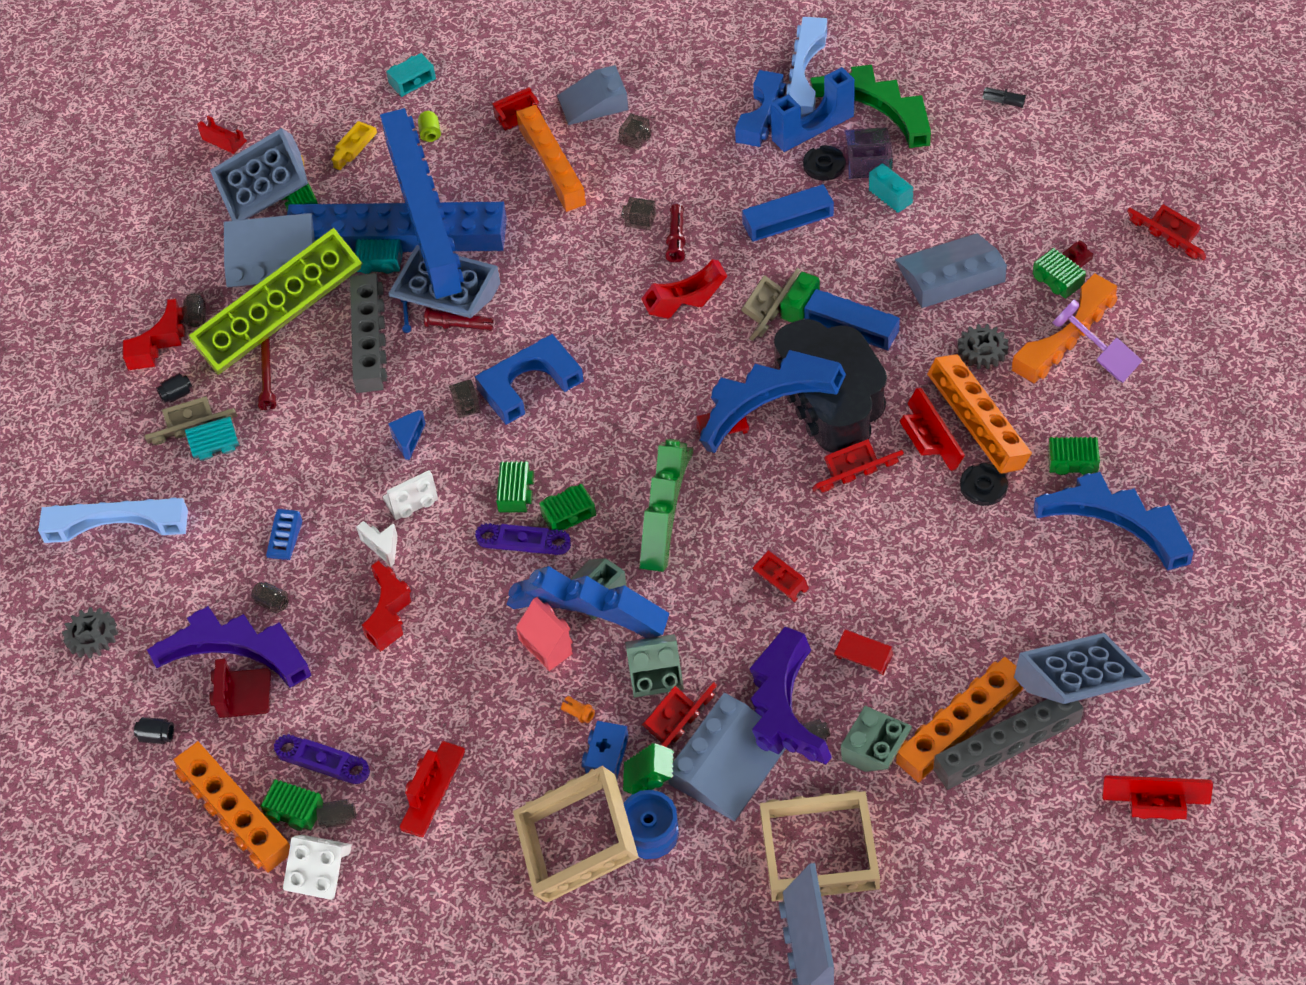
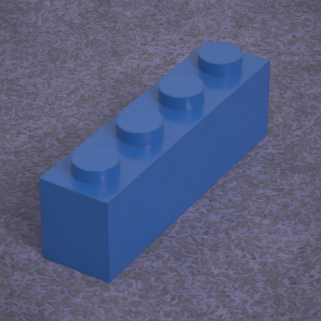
[742,184,834,242]
[804,289,900,351]

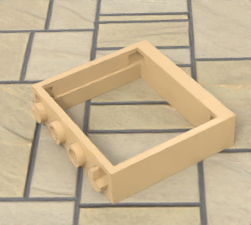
[513,766,639,902]
[760,790,880,901]

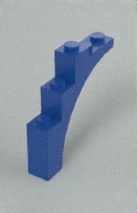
[700,350,846,453]
[1033,472,1194,571]
[506,566,670,638]

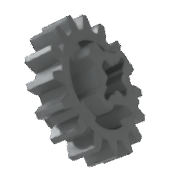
[958,324,1008,369]
[62,607,118,659]

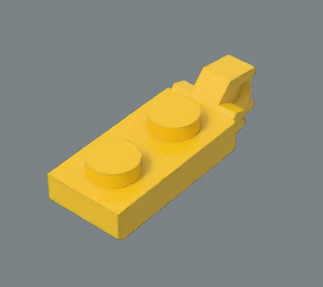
[331,121,377,170]

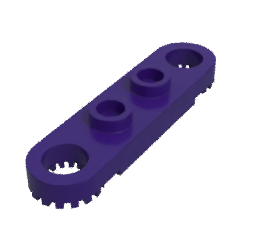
[475,523,571,555]
[274,734,370,784]

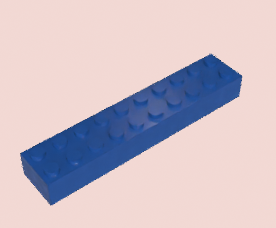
[380,108,464,299]
[287,202,507,253]

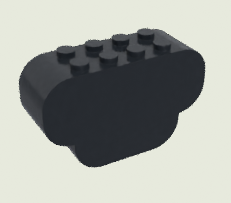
[774,319,887,453]

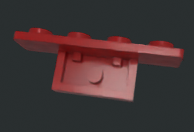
[1127,204,1206,261]
[899,388,965,471]
[812,439,904,493]
[641,682,717,747]
[399,741,465,838]
[1102,775,1213,820]

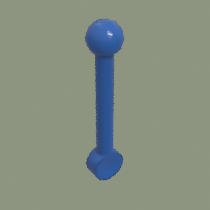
[400,299,411,333]

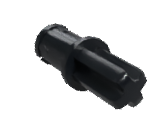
[982,87,1026,108]

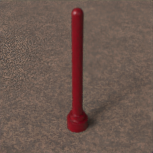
[258,337,276,411]

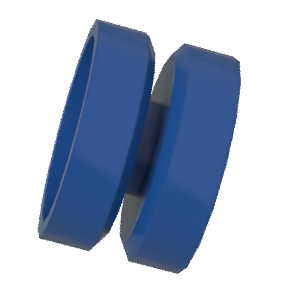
[623,790,679,859]

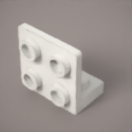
[383,470,438,520]
[283,834,352,900]

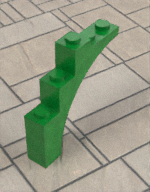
[810,64,931,148]
[639,439,693,572]

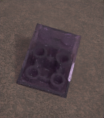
[844,127,893,179]

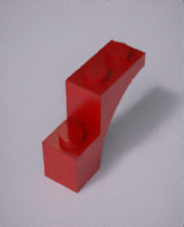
[641,259,727,319]
[123,298,185,371]
[362,560,412,652]

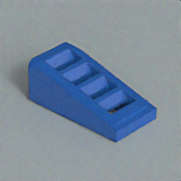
[266,509,303,560]

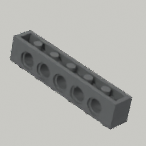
[350,273,387,393]
[933,699,1084,790]

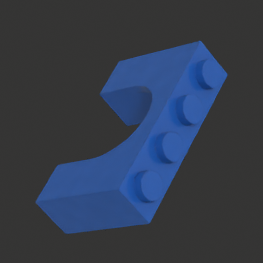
[771,67,855,152]
[475,334,584,425]

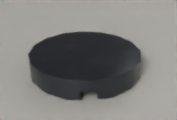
[803,145,846,181]
[960,463,1009,506]

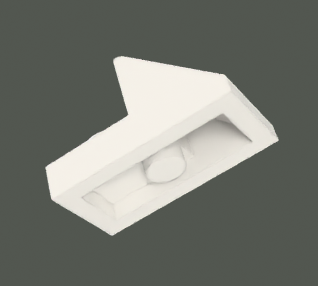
[356,521,397,566]

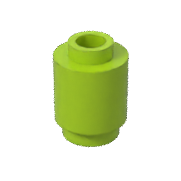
[418,111,441,142]

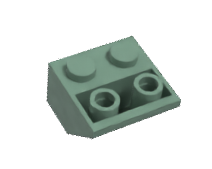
[571,558,627,620]
[625,634,684,698]
[841,706,912,772]

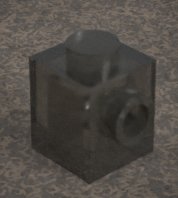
[619,113,652,150]
[621,197,656,231]
[449,379,481,419]

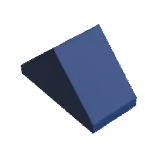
[388,410,426,460]

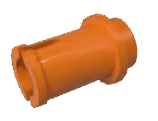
[561,696,595,723]

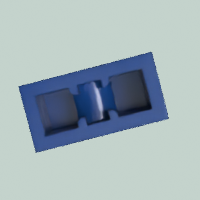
[581,721,629,780]

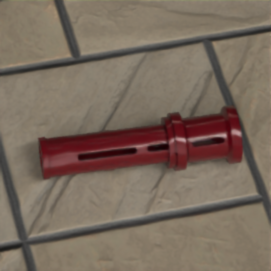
[665,204,686,262]
[424,307,494,331]

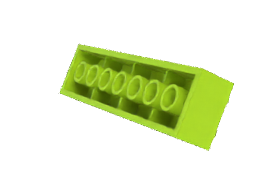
[189,228,362,375]

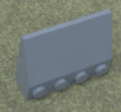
[210,128,308,221]
[224,213,315,288]
[895,233,1007,308]
[388,245,501,318]
[1014,633,1151,704]
[668,693,786,821]
[778,863,834,985]

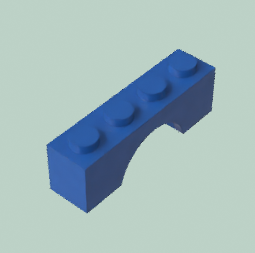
[735,70,786,147]

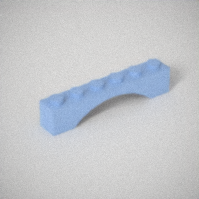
[787,17,827,118]
[38,498,188,543]

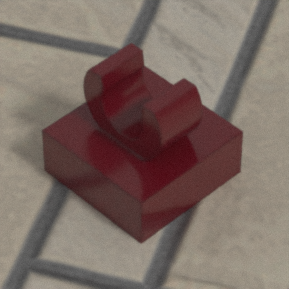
[1062,240,1093,268]

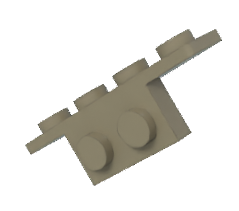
[741,268,801,341]
[144,396,237,445]

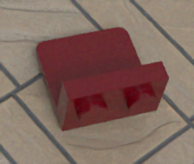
[209,658,271,718]

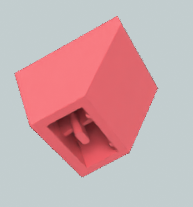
[516,597,573,671]

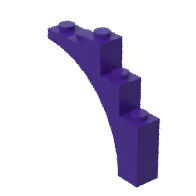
[147,606,312,688]
[749,626,832,765]

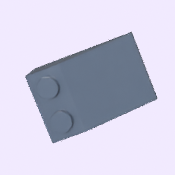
[557,65,629,125]

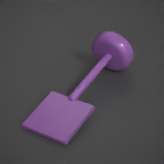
[1052,299,1142,383]

